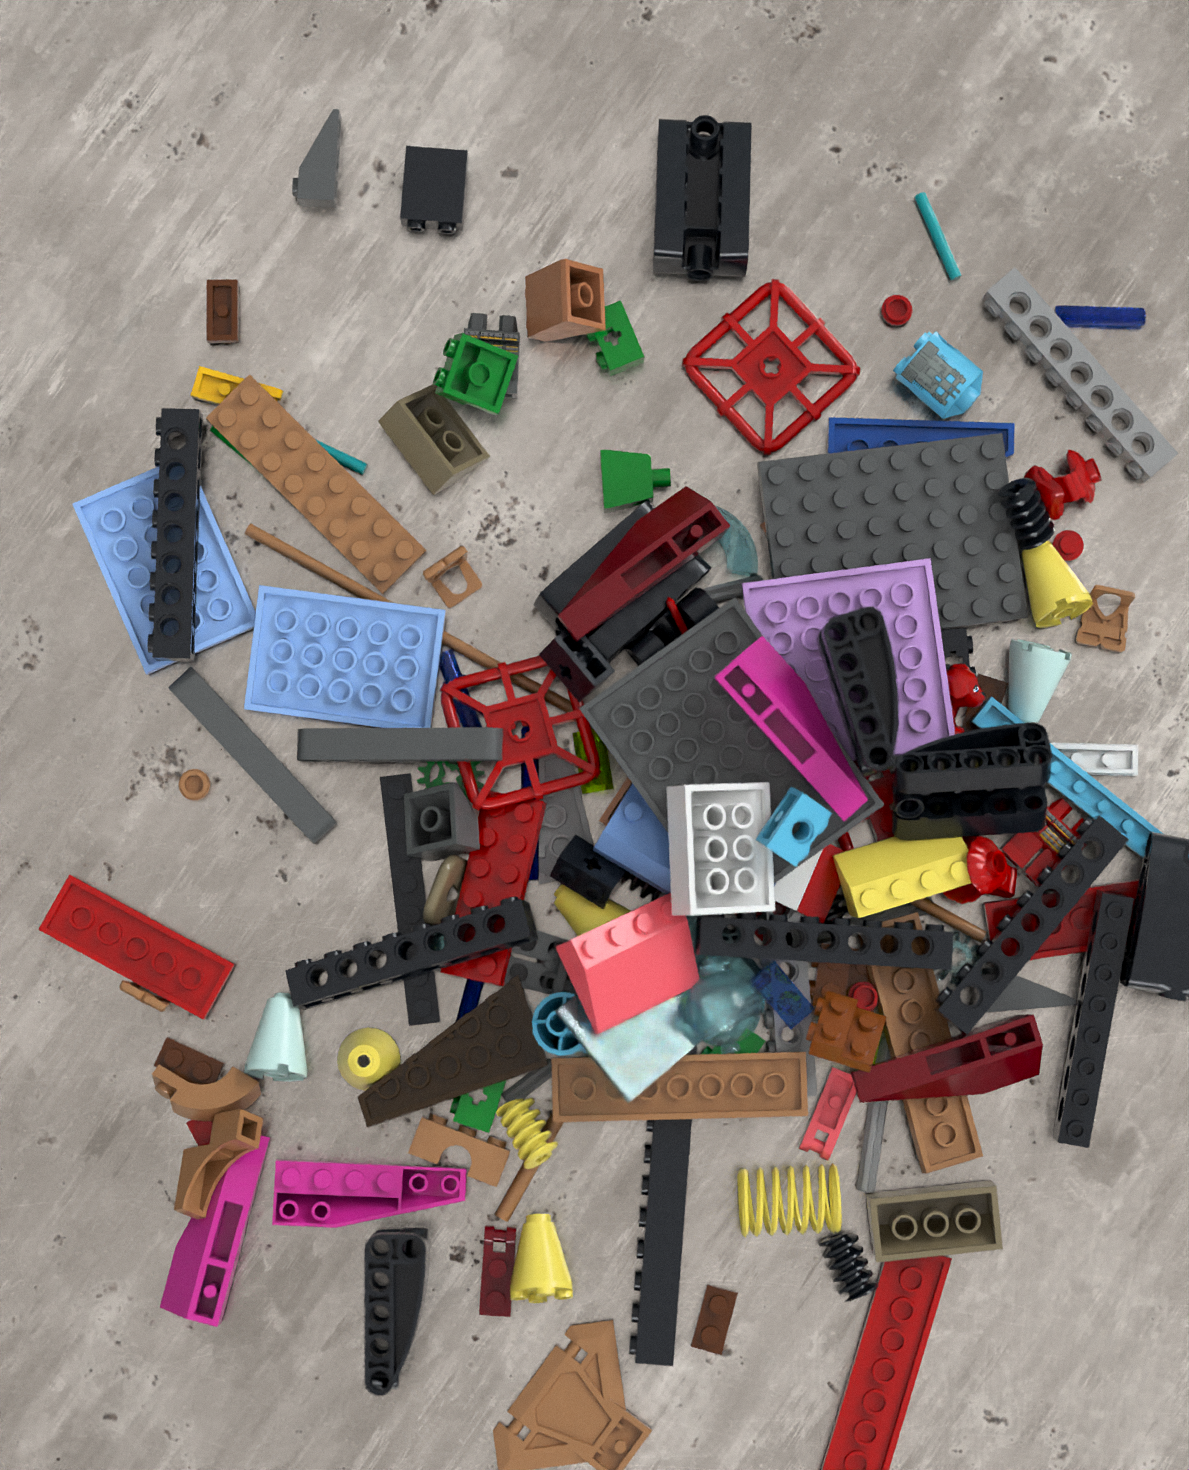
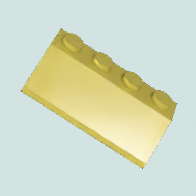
[832,836,971,918]

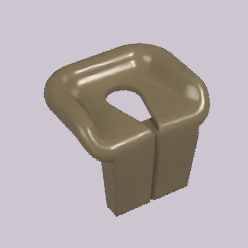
[423,855,468,926]

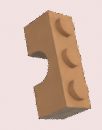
[408,1113,511,1187]

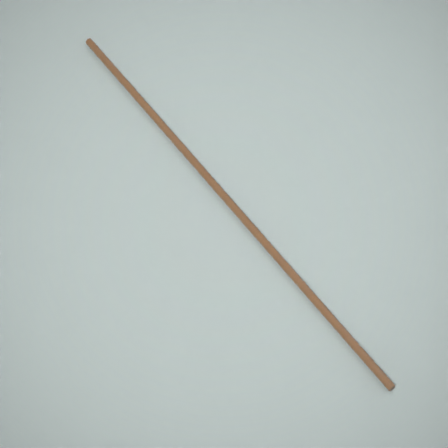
[245,523,986,943]

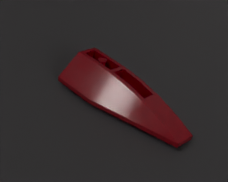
[557,486,730,642]

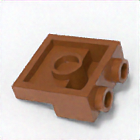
[809,943,874,1012]
[806,991,887,1073]

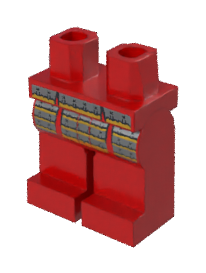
[999,797,1087,891]

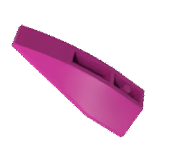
[715,636,868,821]
[160,1135,270,1327]
[272,1159,467,1228]

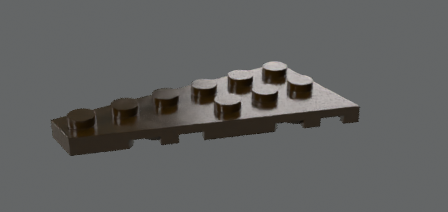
[357,975,549,1128]

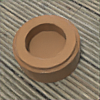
[179,769,211,801]

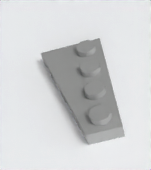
[539,748,594,885]

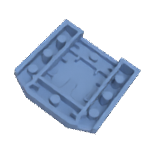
[593,783,671,894]

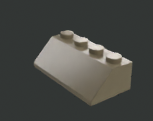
[866,1180,1003,1263]

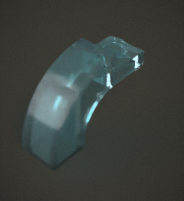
[715,506,758,577]

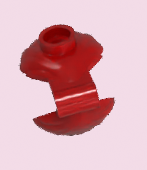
[1024,449,1102,520]
[943,836,1018,904]

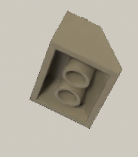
[378,384,490,495]

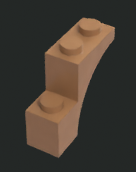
[174,1109,263,1219]

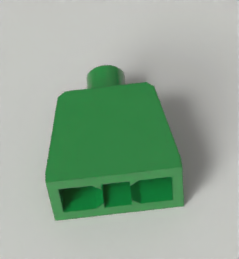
[600,450,671,513]

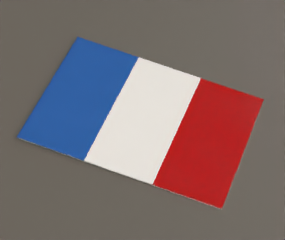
[774,844,845,924]

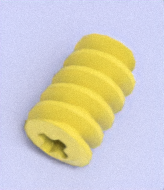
[496,1098,558,1169]

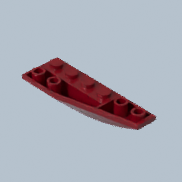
[851,1014,1043,1102]

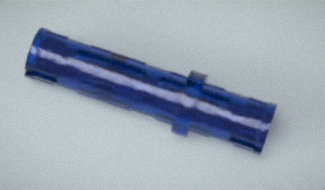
[439,649,482,727]

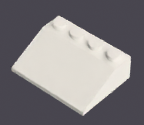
[666,783,775,915]

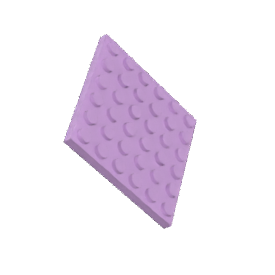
[742,558,955,761]

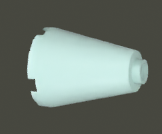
[1008,639,1072,723]
[244,993,308,1082]

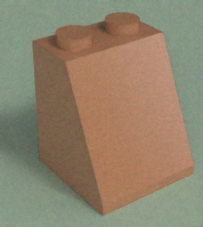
[525,259,606,342]

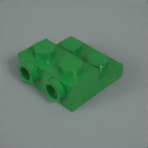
[433,333,518,415]

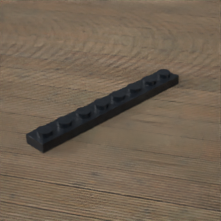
[380,773,441,1026]

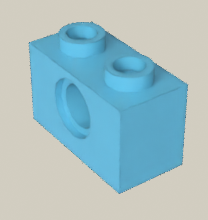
[755,786,832,867]

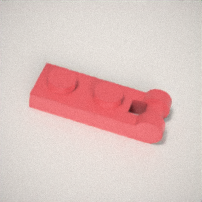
[799,1067,856,1161]

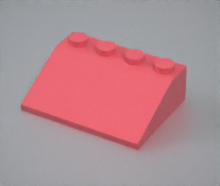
[555,893,701,1035]

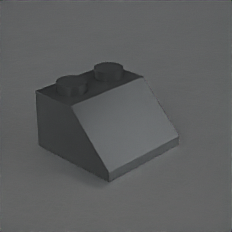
[404,782,480,861]

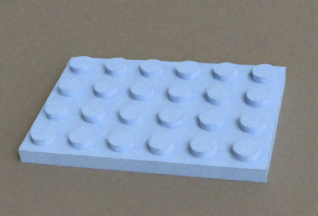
[72,466,256,675]
[244,585,446,728]

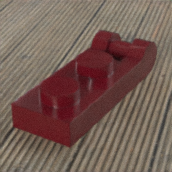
[479,1225,517,1317]

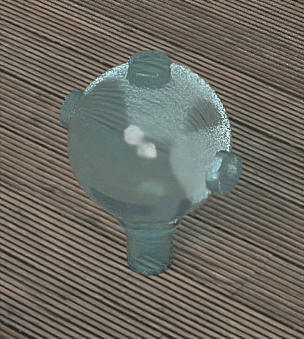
[681,955,765,1054]

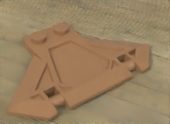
[493,1320,652,1470]

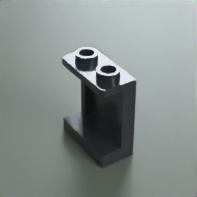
[400,146,469,234]

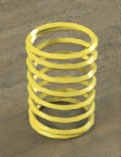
[738,1163,842,1238]

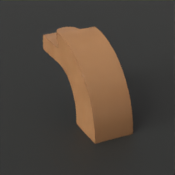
[152,1065,261,1121]

